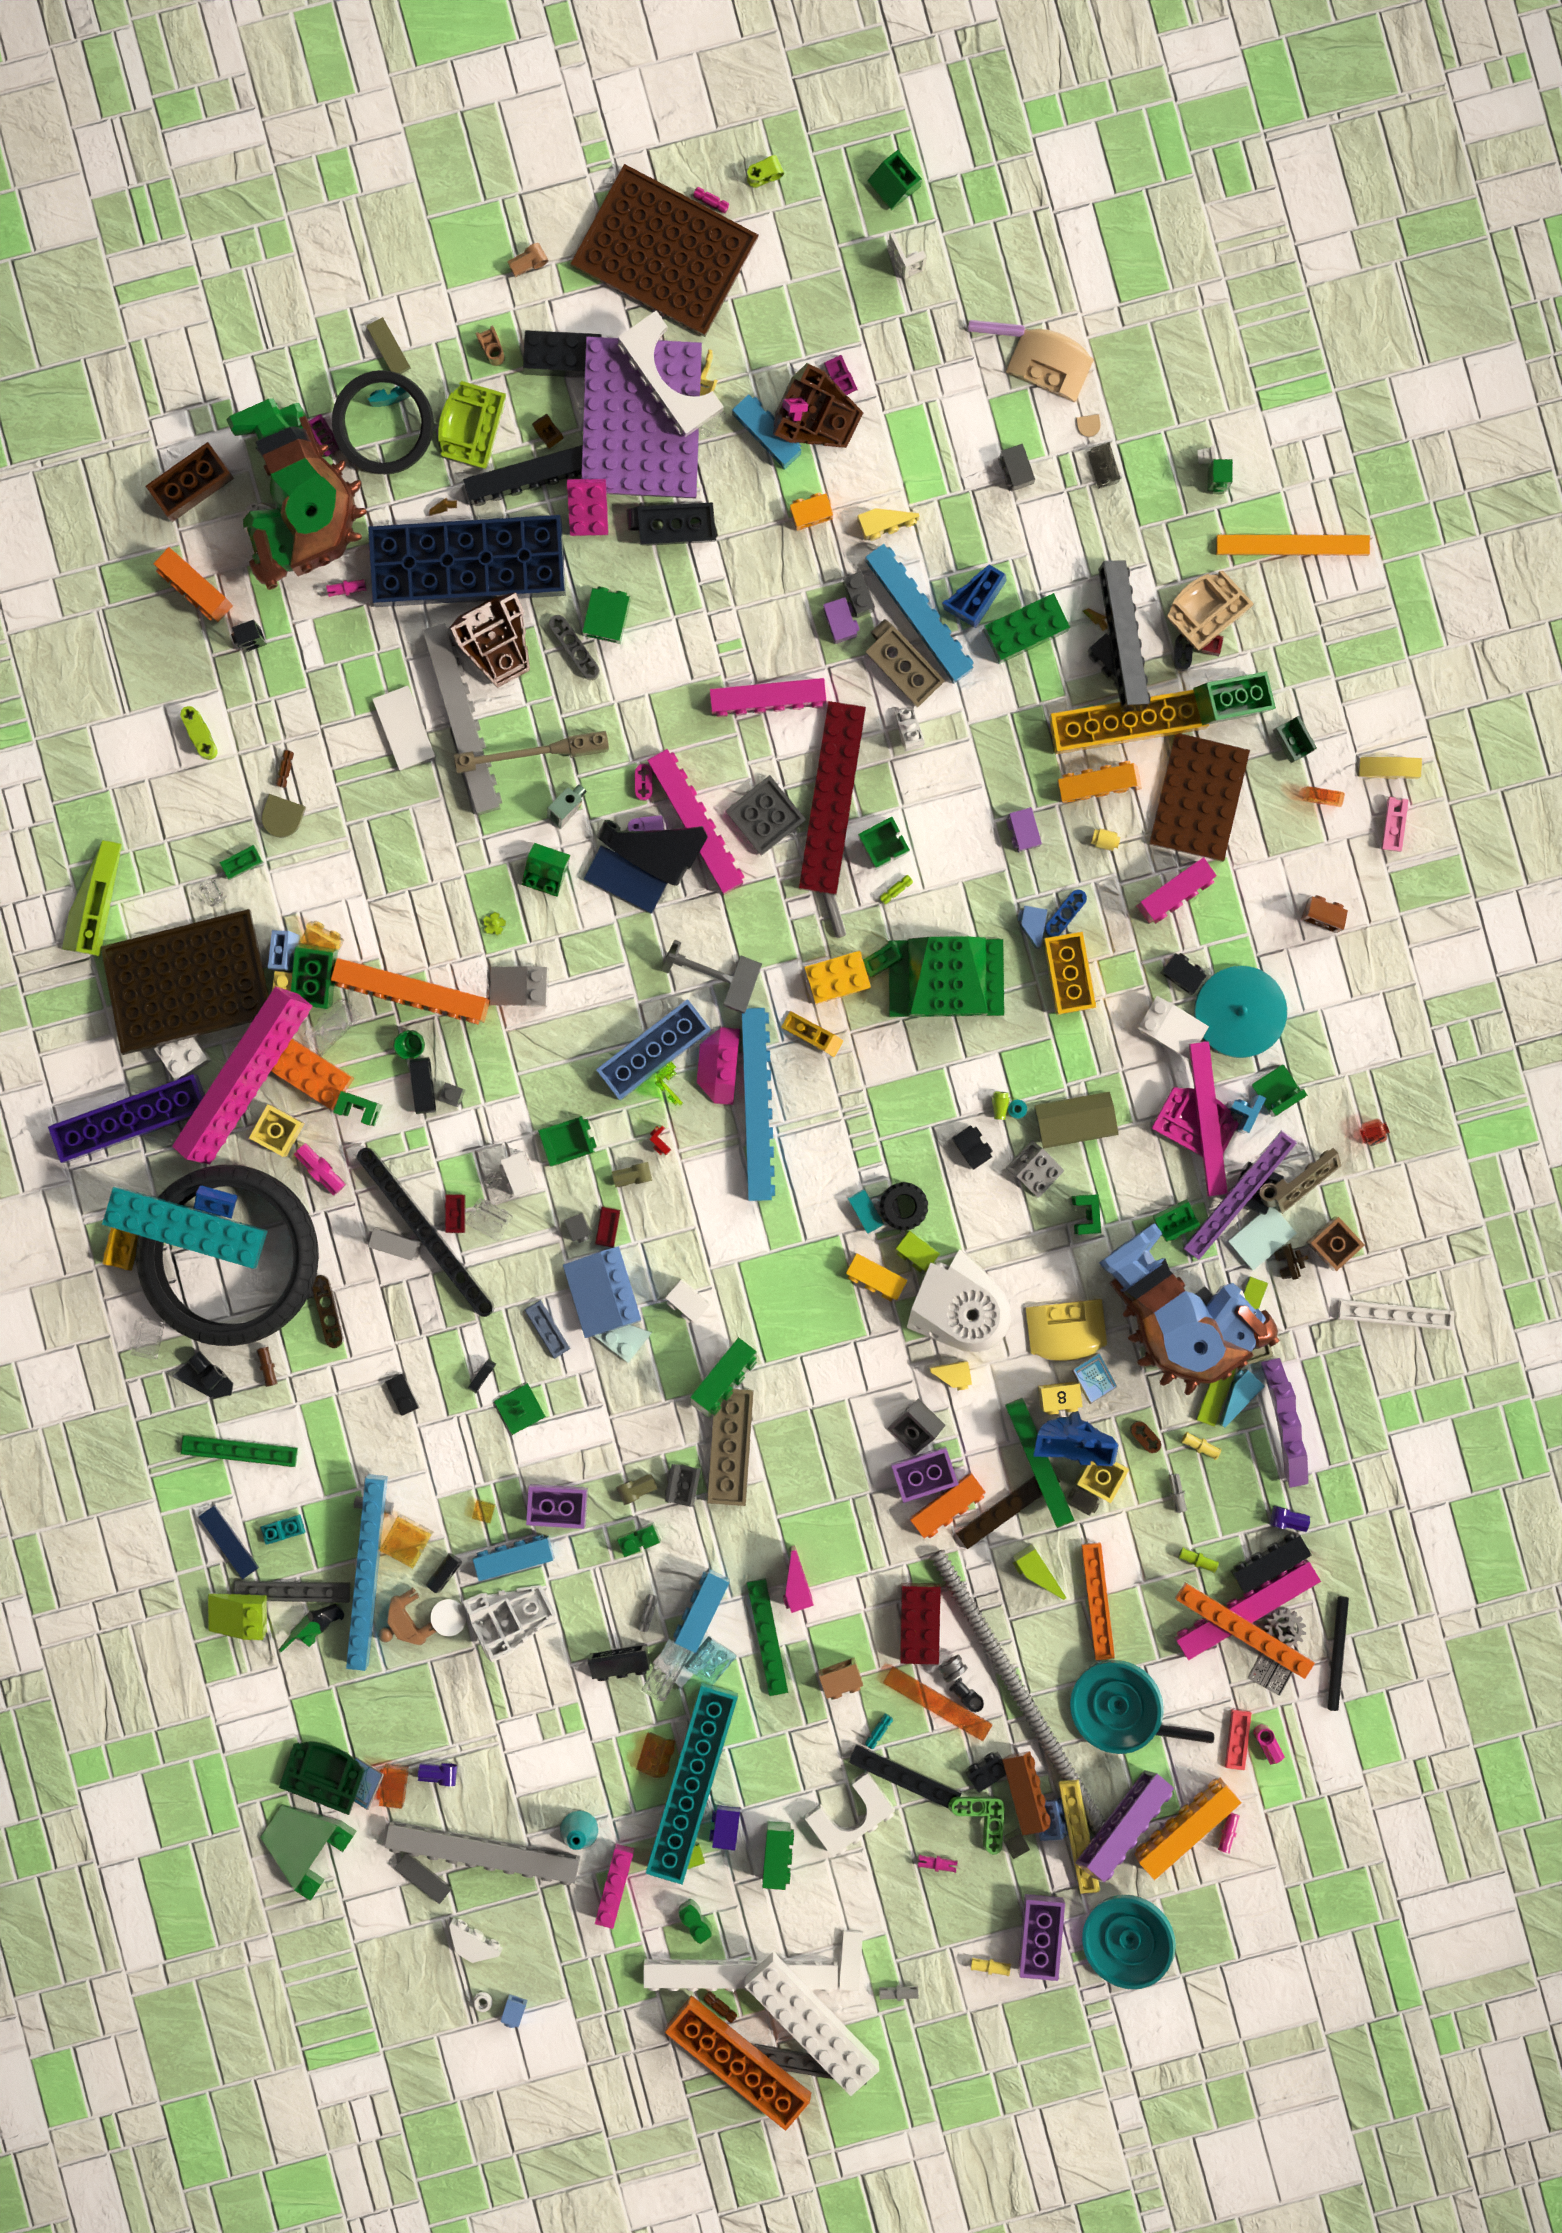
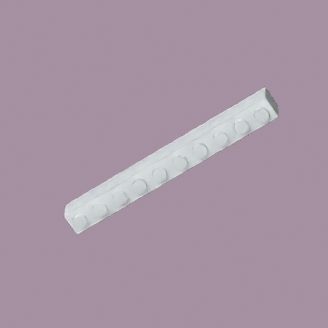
[644,1959,838,1992]

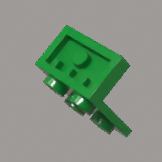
[1252,1065,1308,1117]

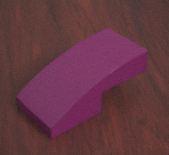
[824,355,858,395]

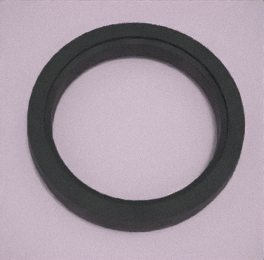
[332,370,434,475]

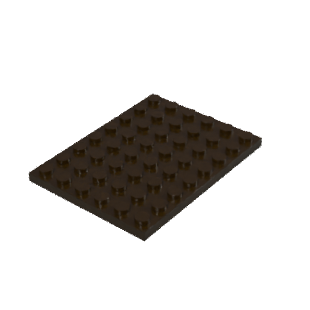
[101,909,269,1055]

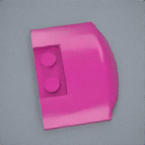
[1151,1087,1239,1157]

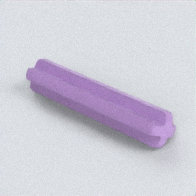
[968,320,1025,337]

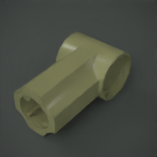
[612,1162,652,1187]
[616,1473,658,1505]

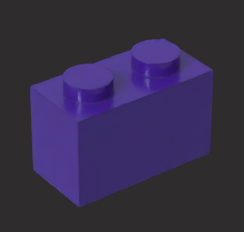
[709,1805,740,1851]

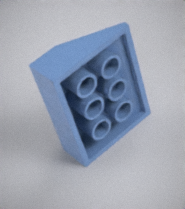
[563,1246,641,1338]

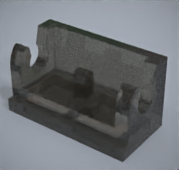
[1087,442,1121,489]

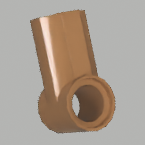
[507,243,549,278]

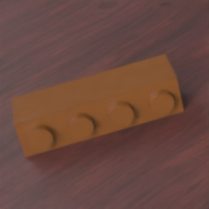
[1002,1751,1051,1835]

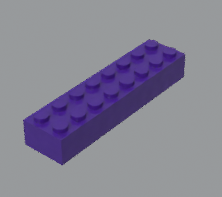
[48,1074,205,1163]

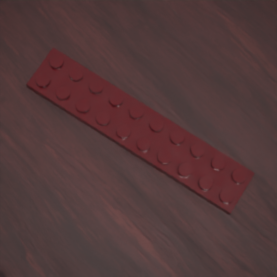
[799,701,866,895]

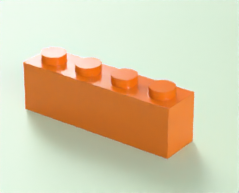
[910,1472,986,1539]

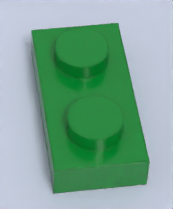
[219,845,264,880]
[863,941,904,977]

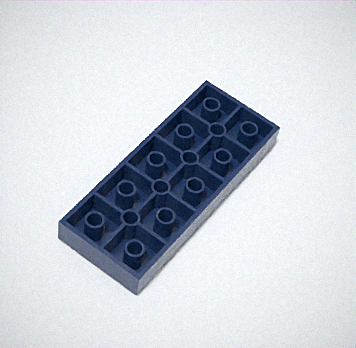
[368,515,566,607]

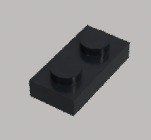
[385,1373,420,1416]

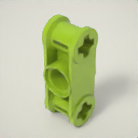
[180,706,218,760]

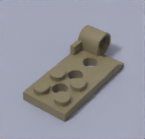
[865,619,945,708]
[1259,1148,1341,1214]

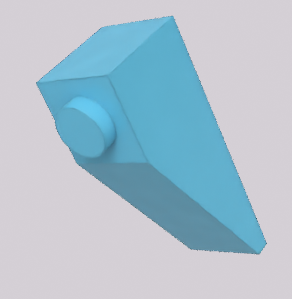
[1219,1369,1265,1428]

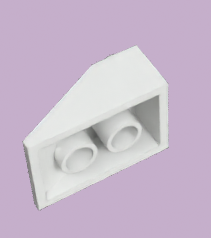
[1138,996,1209,1060]

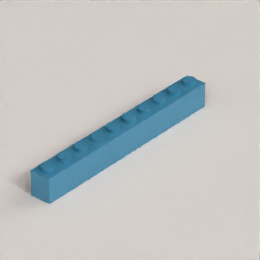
[742,1008,775,1201]
[346,1474,388,1671]

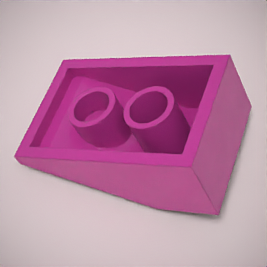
[783,1545,814,1613]

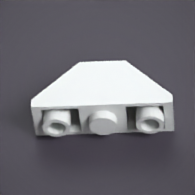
[895,707,925,752]
[449,1918,502,1963]

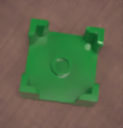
[333,1091,382,1126]
[1071,1194,1102,1235]

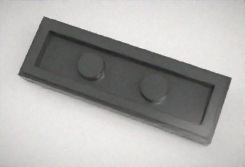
[395,1852,452,1905]

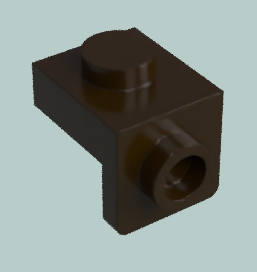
[532,414,564,449]

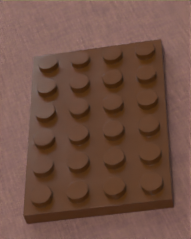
[1149,733,1250,862]

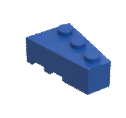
[942,564,1007,628]

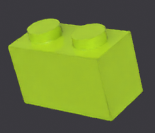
[895,1230,940,1273]

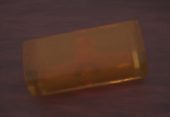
[1302,786,1345,807]

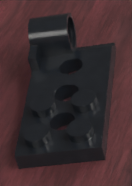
[626,502,716,546]

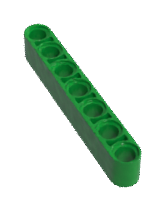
[1005,1397,1075,1528]

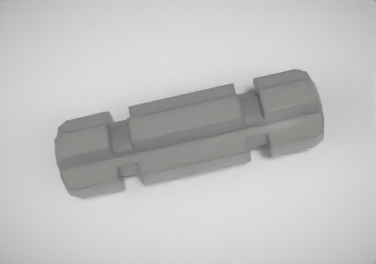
[638,1594,658,1632]

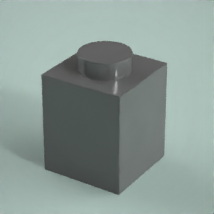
[439,1082,465,1107]
[564,1213,592,1243]

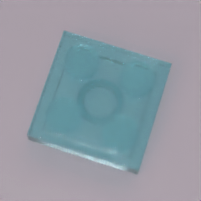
[684,1636,737,1686]

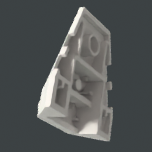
[463,1585,556,1662]

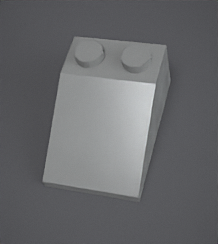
[490,966,549,1007]

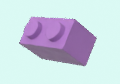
[823,597,859,644]
[1006,807,1042,852]

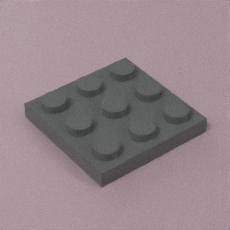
[725,775,806,856]

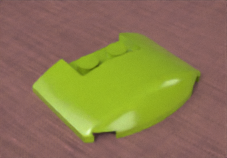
[438,381,506,469]

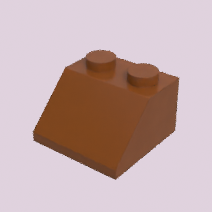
[1301,895,1348,933]

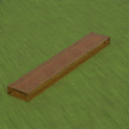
[883,1666,993,1741]

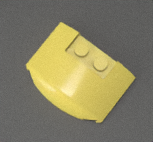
[1025,1299,1107,1361]

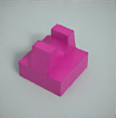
[783,398,808,421]

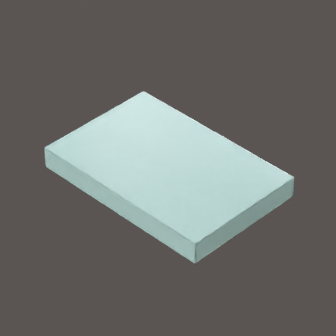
[1227,1207,1297,1271]

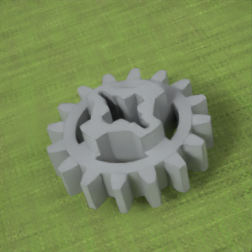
[1263,1608,1306,1648]

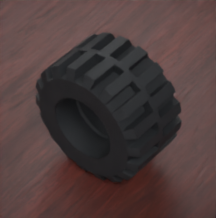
[879,1182,928,1230]

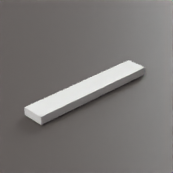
[1337,1300,1455,1330]

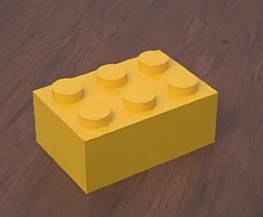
[804,951,871,1005]

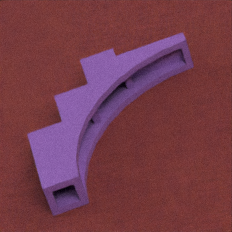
[1261,1358,1308,1488]

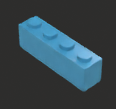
[732,394,801,470]
[473,1534,555,1581]

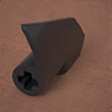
[173,1351,233,1398]

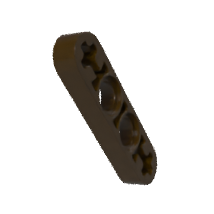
[312,1275,344,1348]

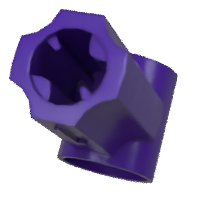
[1269,1506,1310,1532]
[418,1763,457,1786]

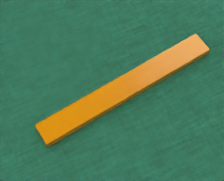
[1216,535,1370,556]

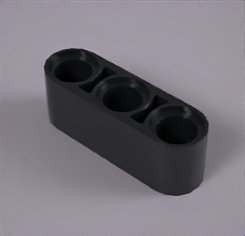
[409,1057,436,1114]

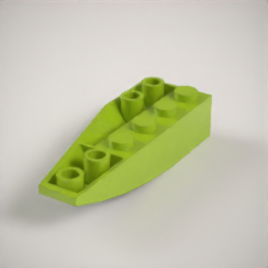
[62,840,122,957]

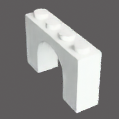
[805,1771,895,1857]

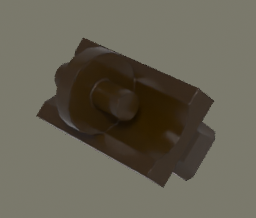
[1274,1243,1309,1280]

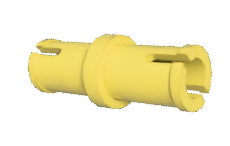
[1181,1432,1221,1460]
[971,1957,1011,1976]

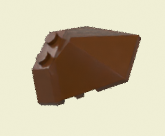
[773,363,863,448]
[449,592,530,688]

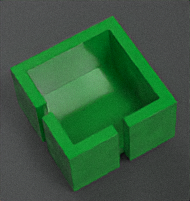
[858,816,910,870]

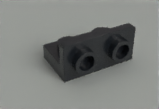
[966,1751,1006,1793]

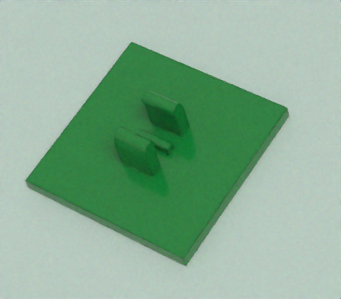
[494,1383,546,1435]

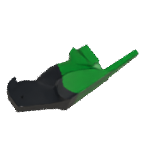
[278,1603,344,1652]

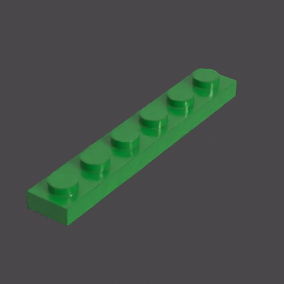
[747,1578,788,1696]

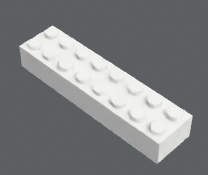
[745,1952,879,2096]

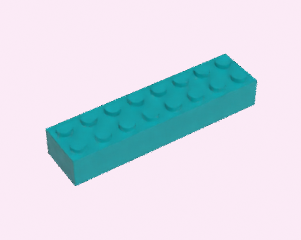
[102,1186,268,1269]

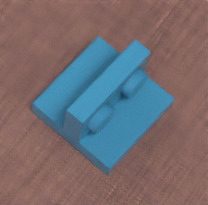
[1226,1095,1266,1134]

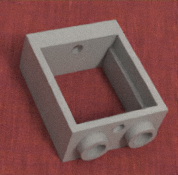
[366,1228,422,1261]

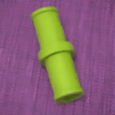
[1178,1547,1219,1573]

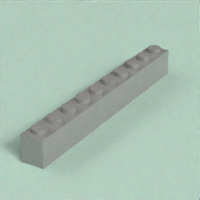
[423,623,502,815]
[385,1821,580,1885]

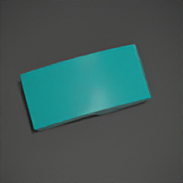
[368,386,410,407]
[848,1189,884,1234]
[260,1514,306,1545]

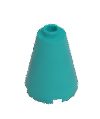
[560,1810,598,1850]

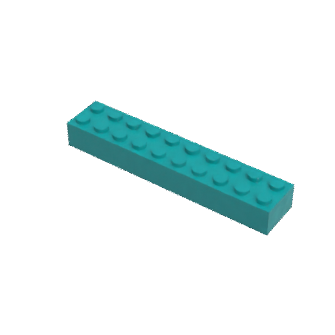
[645,1682,738,1885]

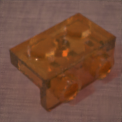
[636,1732,675,1778]

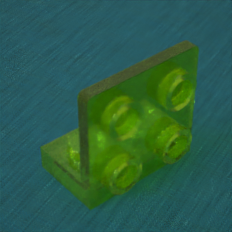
[655,1061,684,1106]

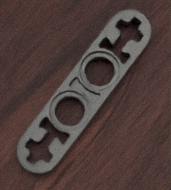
[549,615,600,680]

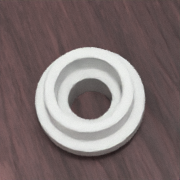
[473,1992,492,2012]

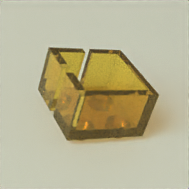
[379,1514,434,1569]

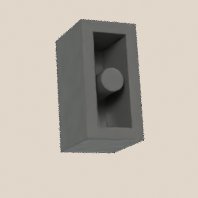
[998,443,1035,491]
[843,571,875,618]

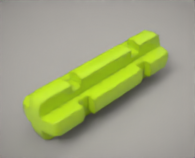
[879,875,913,904]

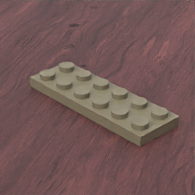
[707,1389,754,1506]

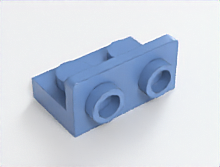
[1039,1797,1068,1841]

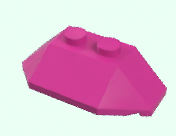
[697,1027,740,1105]

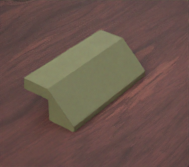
[1034,1092,1119,1149]

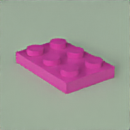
[567,479,609,536]

